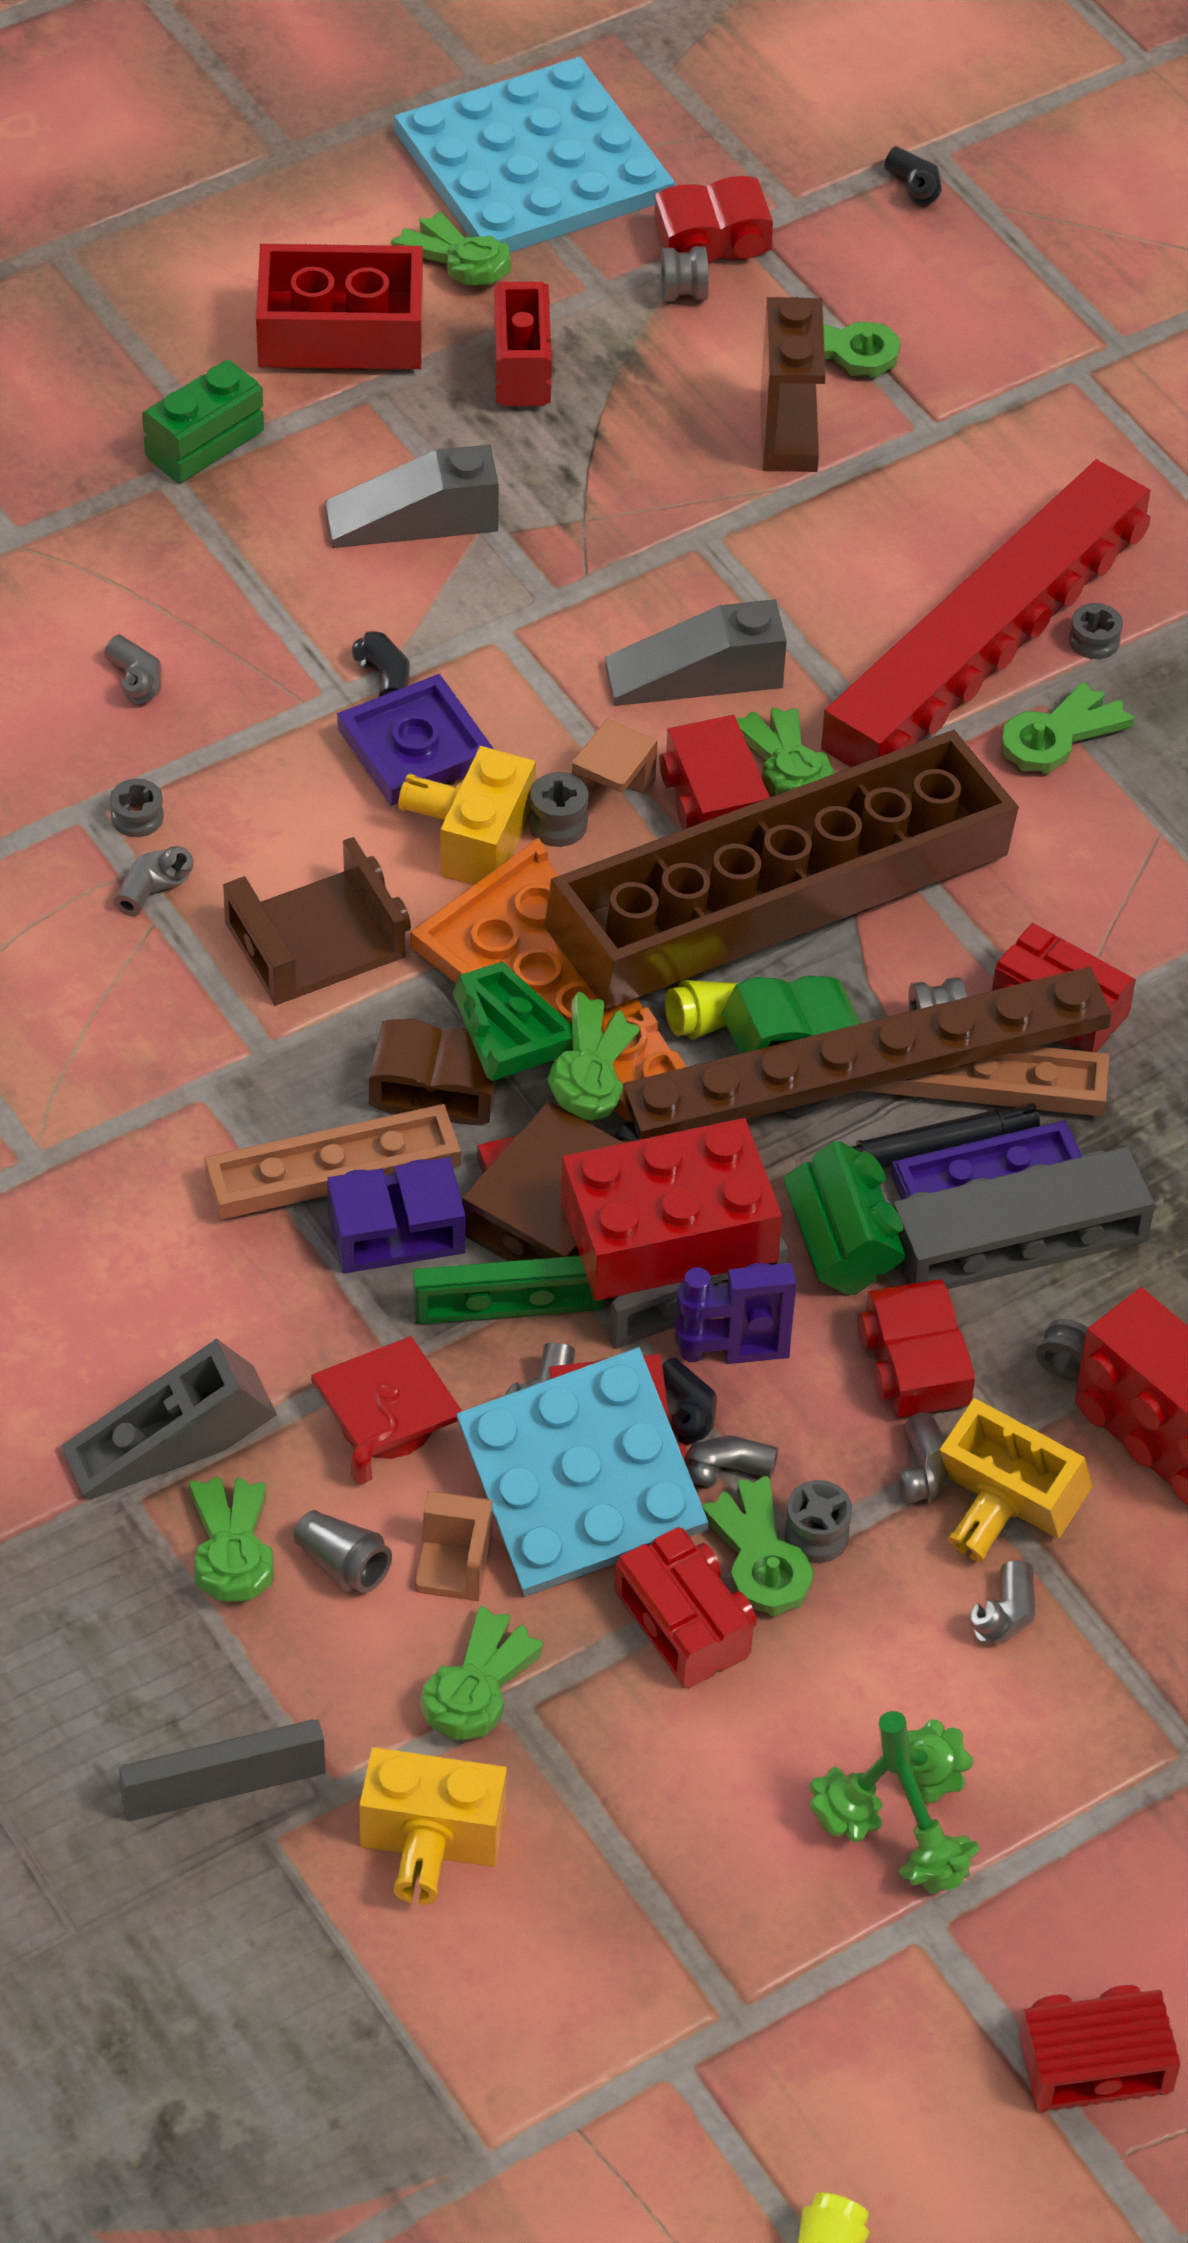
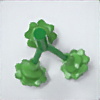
[809,1711,980,1894]

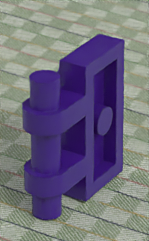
[675,1263,796,1364]

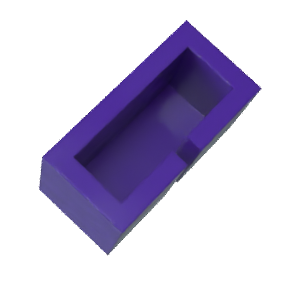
[327,1157,466,1274]

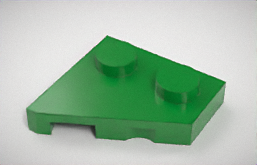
[453,961,573,1081]

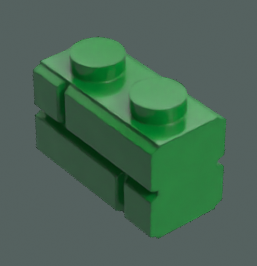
[142,360,264,483]
[783,1141,906,1295]

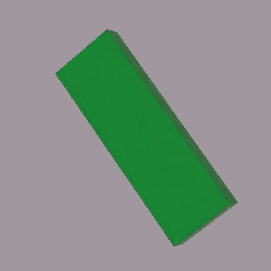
[413,1256,604,1324]

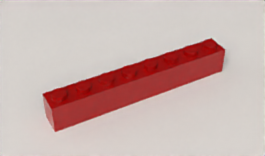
[821,459,1151,767]

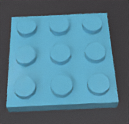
[456,1347,709,1597]

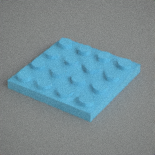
[394,57,675,252]

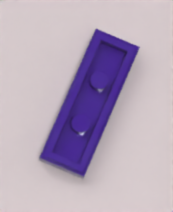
[891,1120,1082,1200]

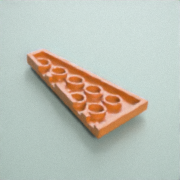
[410,837,687,1123]

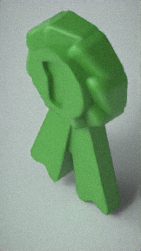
[391,212,511,285]
[823,321,900,378]
[1002,682,1134,774]
[736,707,834,796]
[548,991,640,1120]
[189,1476,274,1602]
[702,1476,814,1617]
[420,1606,543,1740]

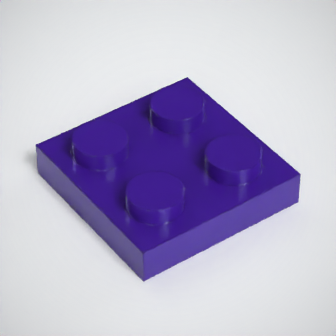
[337,674,494,806]

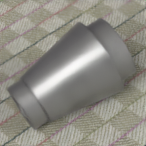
[293,1510,392,1593]

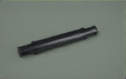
[851,1103,1040,1167]

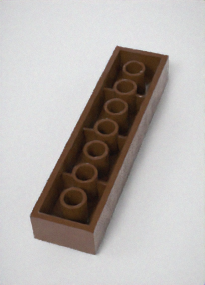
[544,730,1019,1009]

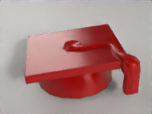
[311,1336,462,1484]

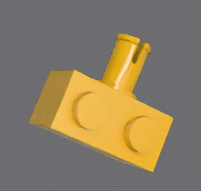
[398,746,536,885]
[939,1398,1093,1563]
[359,1747,507,1905]

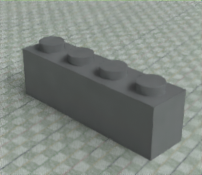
[893,1146,1155,1289]

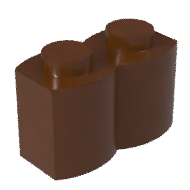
[368,1018,498,1125]

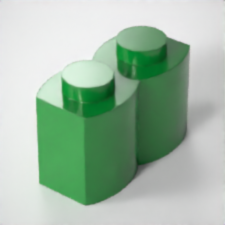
[721,975,861,1054]

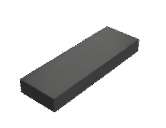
[119,1719,326,1822]

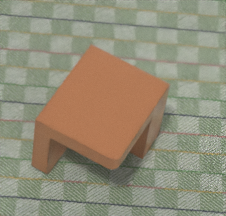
[571,718,658,795]
[415,1491,493,1601]

